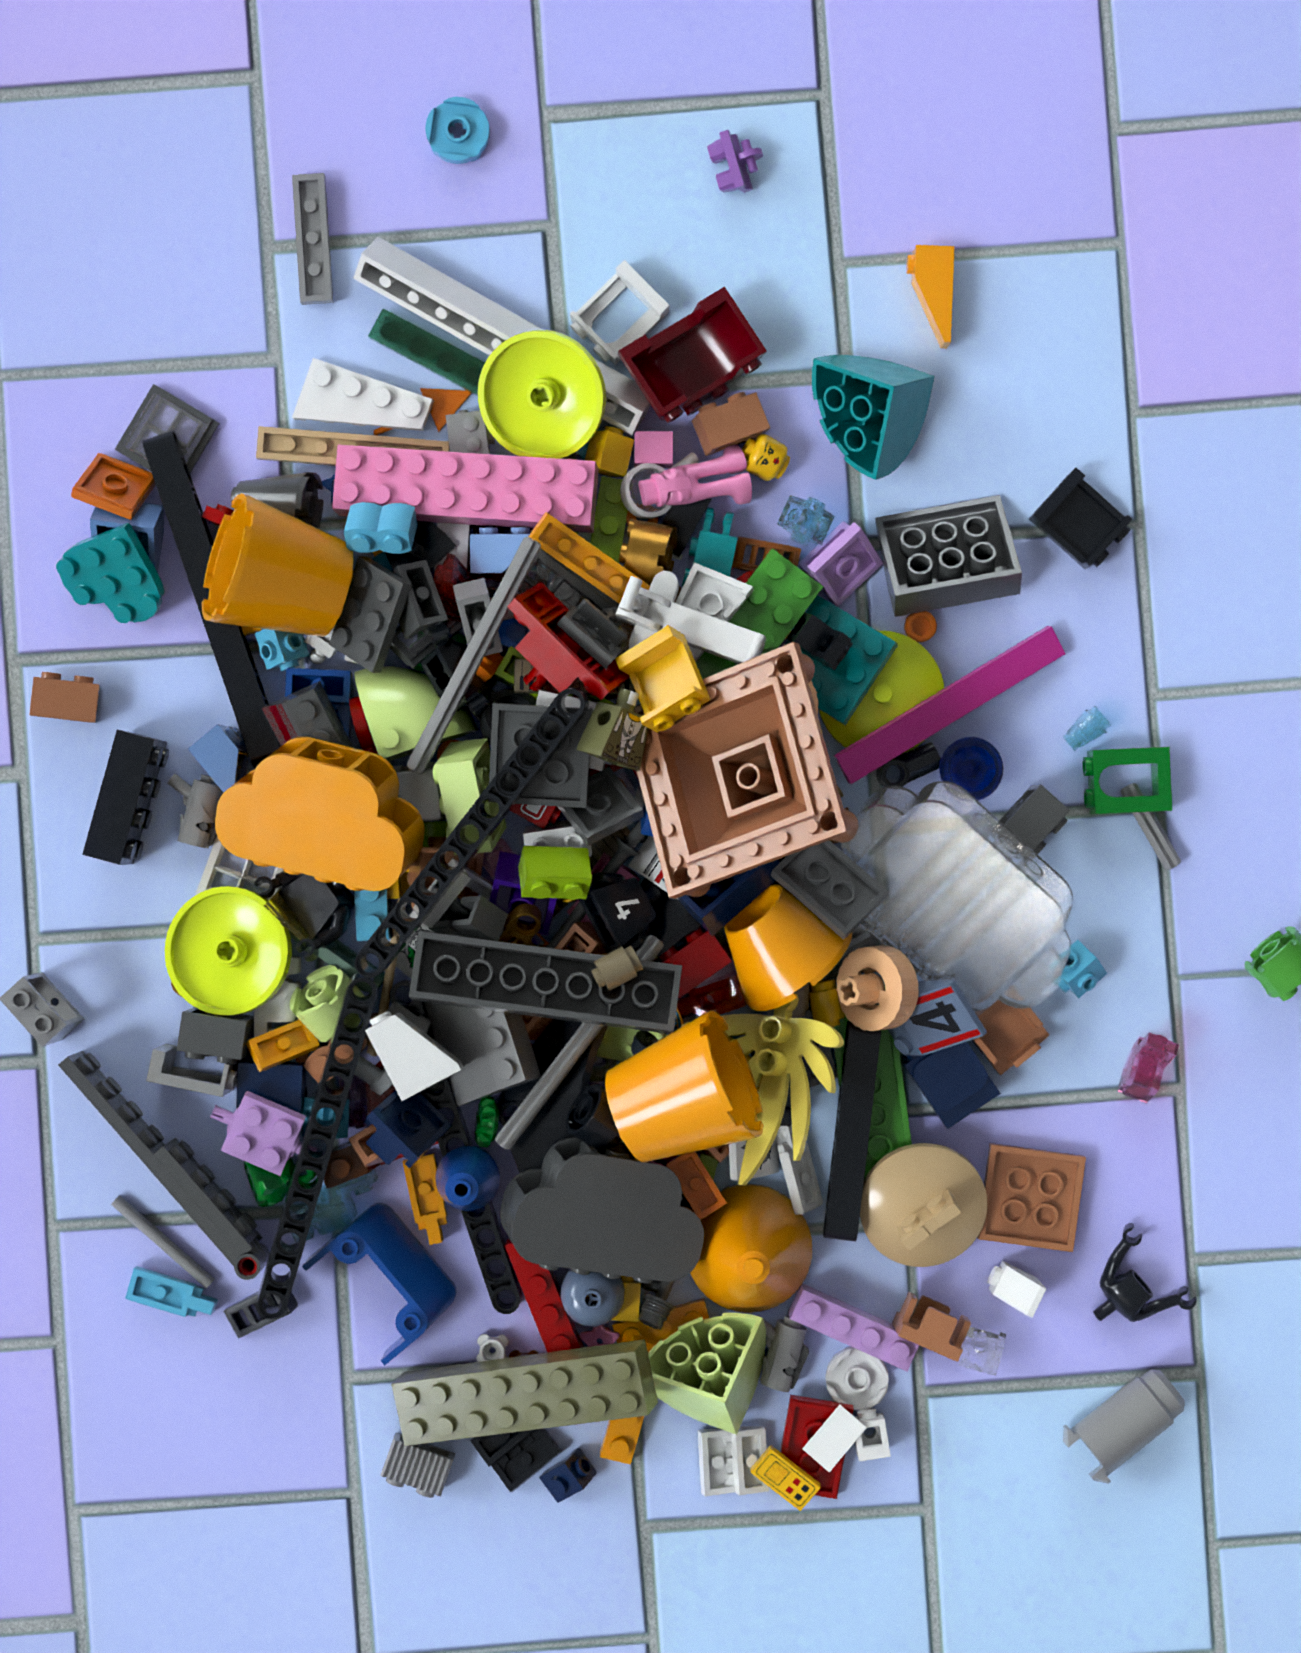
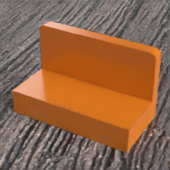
[665,1152,727,1220]

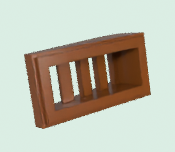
[732,536,801,572]

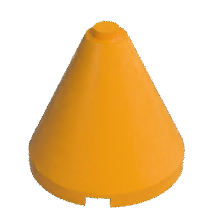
[690,1184,812,1313]

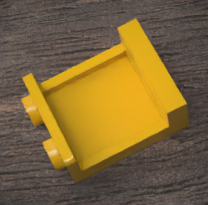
[615,625,711,733]

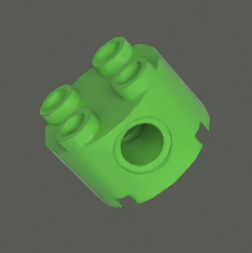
[1244,926,1301,1001]

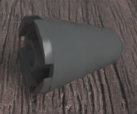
[231,472,324,528]

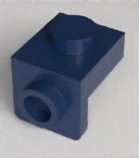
[539,1448,597,1503]

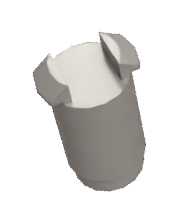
[1063,1369,1185,1484]

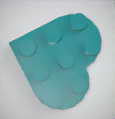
[56,522,165,623]

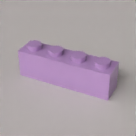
[788,1283,919,1372]

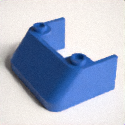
[302,1203,457,1366]

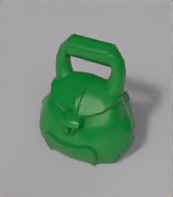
[243,1158,317,1207]

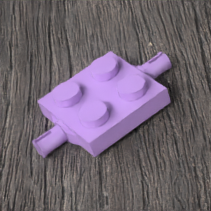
[210,1091,317,1176]

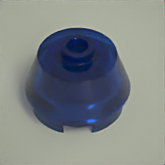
[939,737,1003,801]

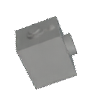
[446,410,495,454]

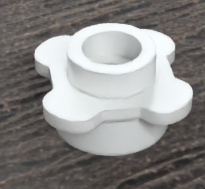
[476,1334,509,1362]

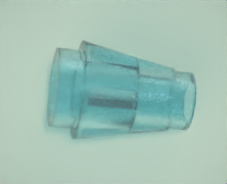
[1063,706,1111,751]

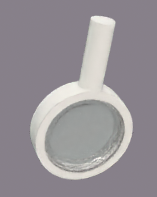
[620,452,699,519]

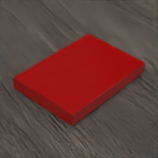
[780,1394,854,1499]

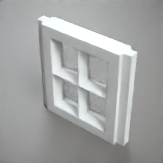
[196,836,284,905]

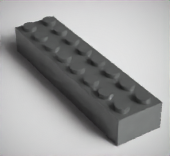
[409,931,682,1034]

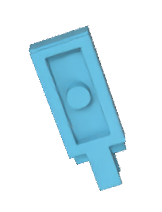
[125,1266,218,1317]

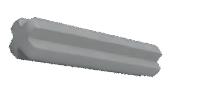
[1121,783,1181,870]

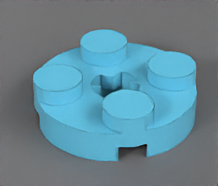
[425,97,490,164]

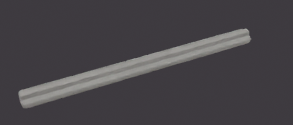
[407,537,541,774]
[495,935,664,1150]

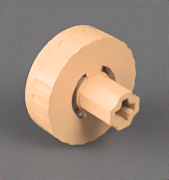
[836,945,919,1031]

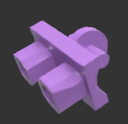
[707,129,764,193]

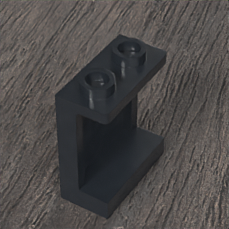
[1029,467,1132,569]

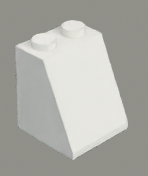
[365,1011,464,1101]

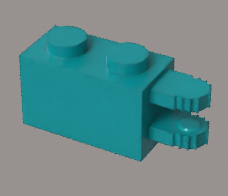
[682,507,738,587]

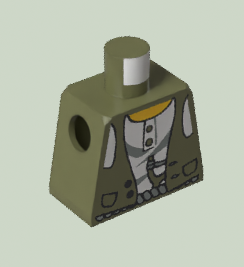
[576,688,648,771]

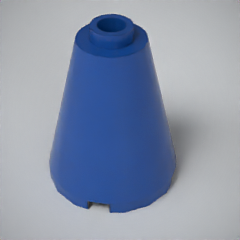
[436,1146,500,1211]

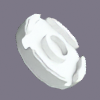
[825,1347,889,1410]

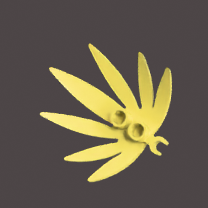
[681,993,844,1186]

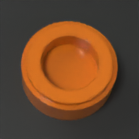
[904,611,937,643]

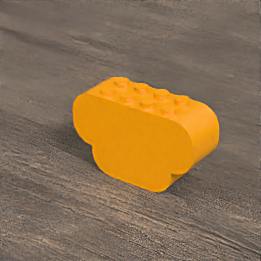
[215,737,425,891]

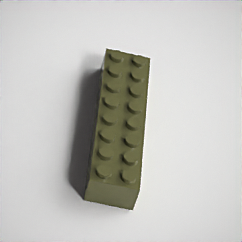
[391,1339,658,1446]

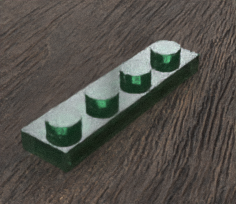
[368,308,485,396]

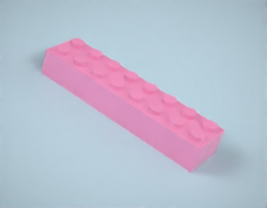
[332,445,599,533]

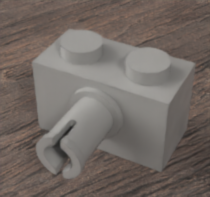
[453,578,515,656]

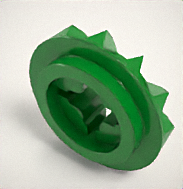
[474,1096,499,1148]

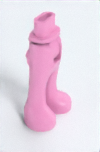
[638,445,752,507]

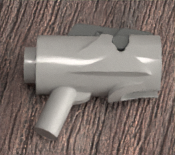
[167,774,223,848]
[757,1315,809,1392]

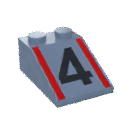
[877,980,987,1056]

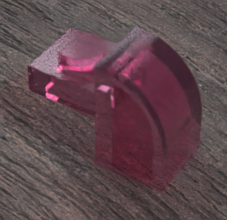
[1117,1032,1179,1104]

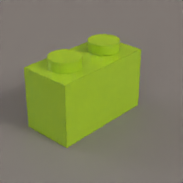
[518,846,592,900]

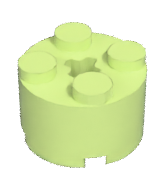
[290,965,364,1042]

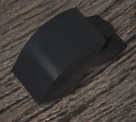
[786,612,853,670]

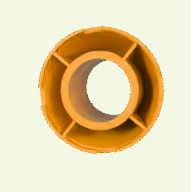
[724,884,853,1011]

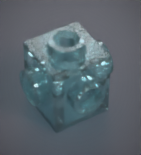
[777,495,835,546]

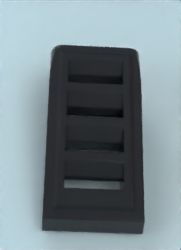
[223,1291,298,1339]

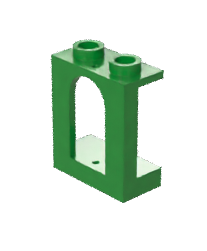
[1082,747,1172,814]

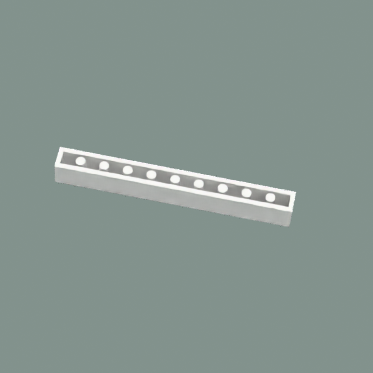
[353,237,651,435]

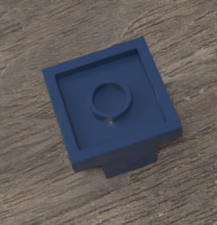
[364,1090,453,1168]

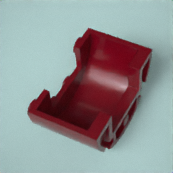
[618,286,767,423]

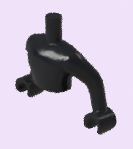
[1093,1223,1197,1322]

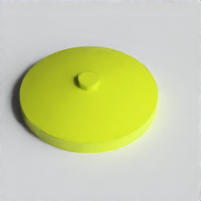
[478,330,606,459]
[818,631,944,755]
[165,886,292,1016]

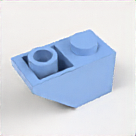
[470,527,530,573]

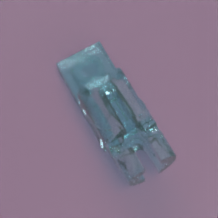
[291,1169,379,1242]

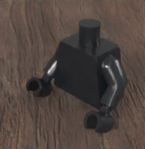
[421,621,497,716]
[254,871,355,962]

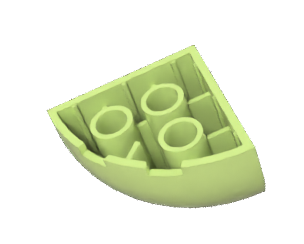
[354,666,478,762]
[648,1313,766,1435]

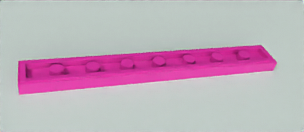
[833,626,1066,784]

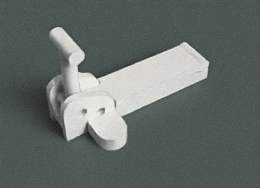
[615,571,767,664]

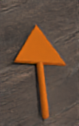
[373,388,473,436]

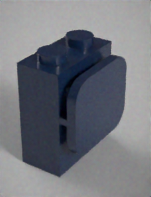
[902,1042,1001,1129]
[236,1060,308,1141]

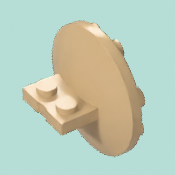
[860,1143,987,1267]

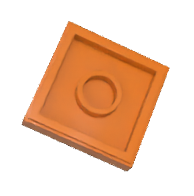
[71,453,156,520]

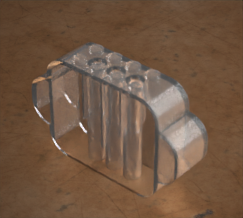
[841,781,1073,1011]

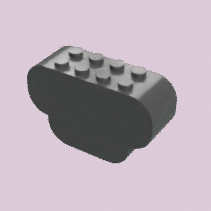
[500,1136,704,1284]

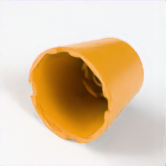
[202,493,353,637]
[605,1011,764,1162]

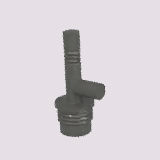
[638,1280,675,1330]

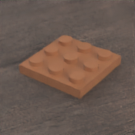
[977,1143,1086,1252]

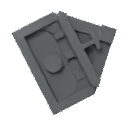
[556,598,628,669]

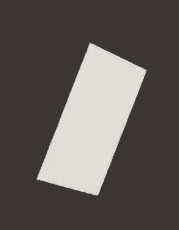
[802,1404,867,1472]

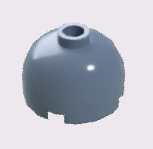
[561,1270,625,1327]

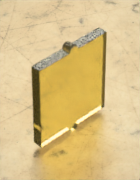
[264,888,310,941]

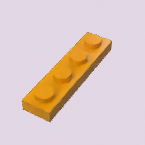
[528,512,650,604]
[600,1335,659,1465]

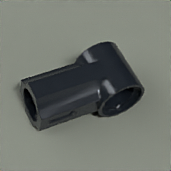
[876,742,943,789]

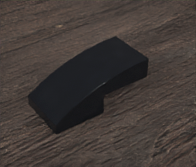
[661,498,712,558]

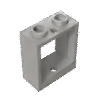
[0,972,84,1047]

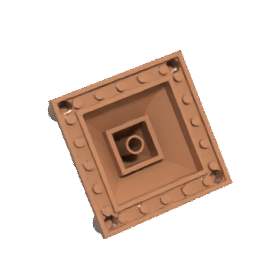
[634,642,858,899]

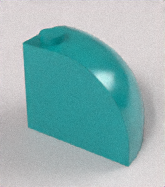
[812,355,935,480]

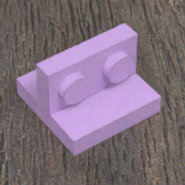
[798,521,883,607]

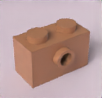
[692,392,770,456]
[29,672,100,723]

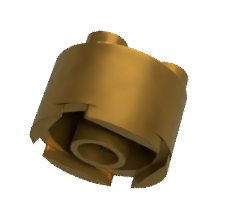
[619,519,677,586]

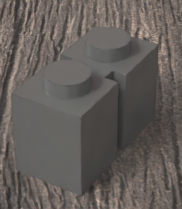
[428,895,508,941]

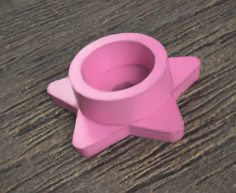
[579,1324,620,1347]

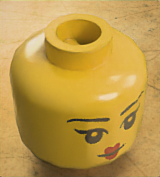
[742,433,790,481]

